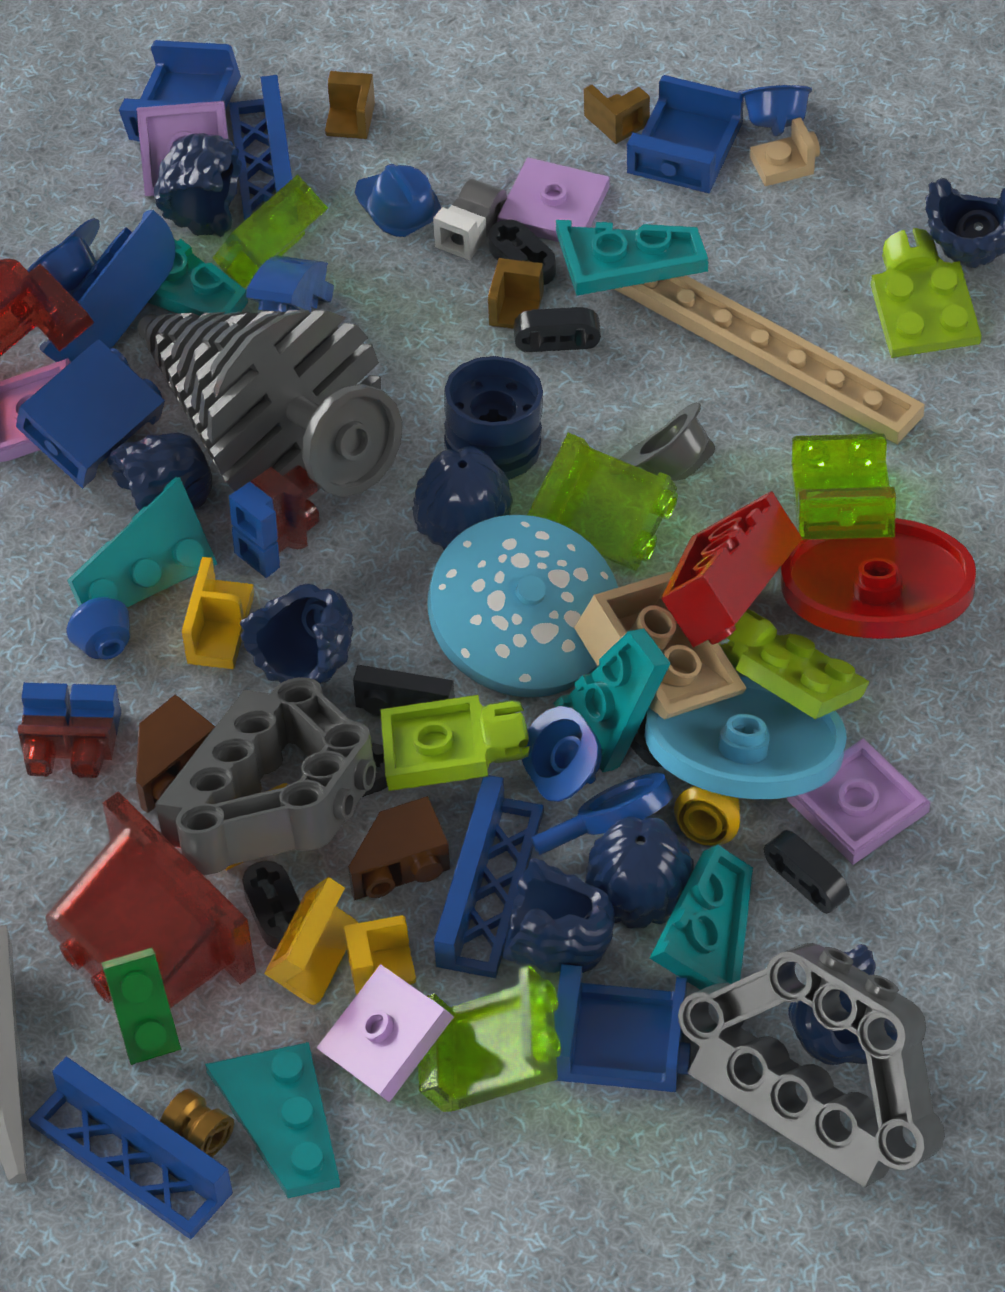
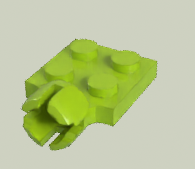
[870,228,982,358]
[718,609,870,720]
[380,695,530,791]

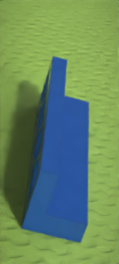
[229,75,298,232]
[434,775,544,979]
[28,1056,233,1240]

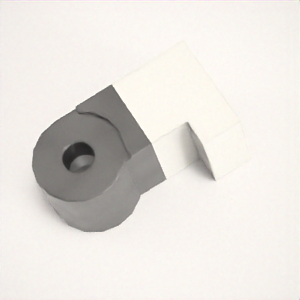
[433,178,507,260]

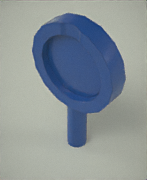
[531,773,673,856]

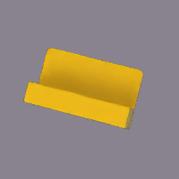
[264,877,358,1005]

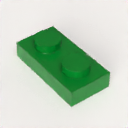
[101,948,182,1065]

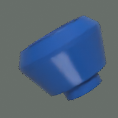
[66,597,130,660]

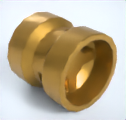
[160,1088,235,1158]

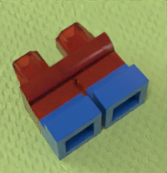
[229,465,320,578]
[17,682,122,778]

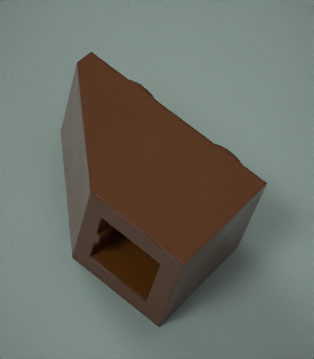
[136,694,215,813]
[348,796,450,900]

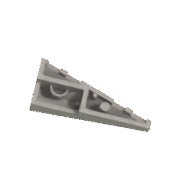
[0,925,28,1184]

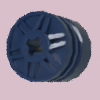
[444,356,543,480]

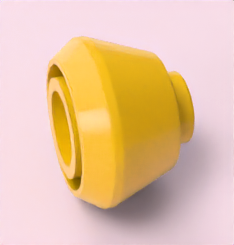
[674,786,740,846]

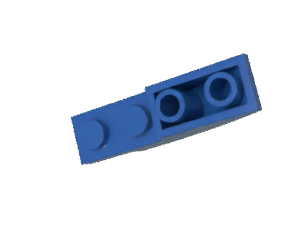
[246,255,334,312]

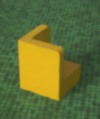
[344,915,416,995]

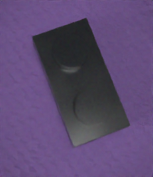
[353,665,455,715]

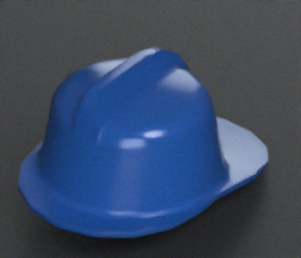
[738,85,812,136]
[355,164,441,237]
[20,218,100,306]
[522,706,602,802]

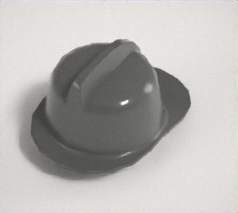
[610,402,715,481]

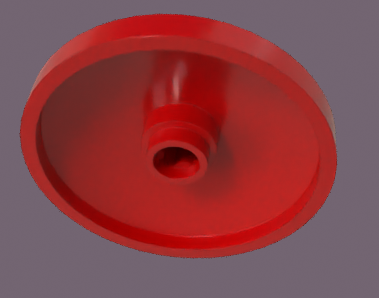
[781,517,976,639]

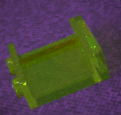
[212,174,328,289]
[527,432,678,571]
[791,434,896,540]
[418,965,561,1112]

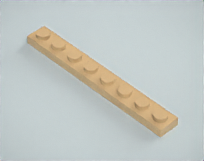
[614,276,925,445]

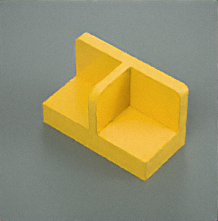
[182,557,254,669]

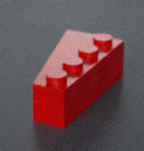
[661,491,803,648]

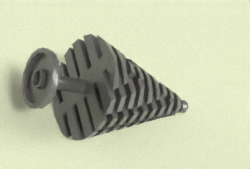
[137,310,402,507]

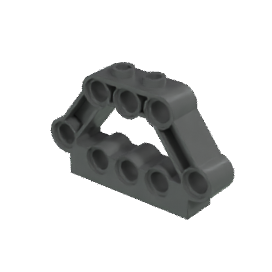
[155,677,376,875]
[678,943,945,1188]

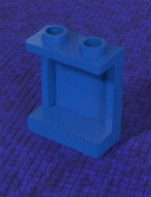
[119,40,241,142]
[627,75,744,193]
[16,339,165,489]
[549,964,691,1092]

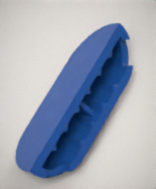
[40,210,175,362]

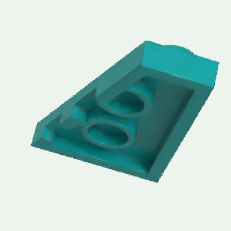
[556,220,709,296]
[148,239,248,316]
[67,477,218,607]
[553,629,671,772]
[649,844,753,990]
[205,1042,341,1198]

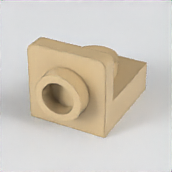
[750,117,820,187]

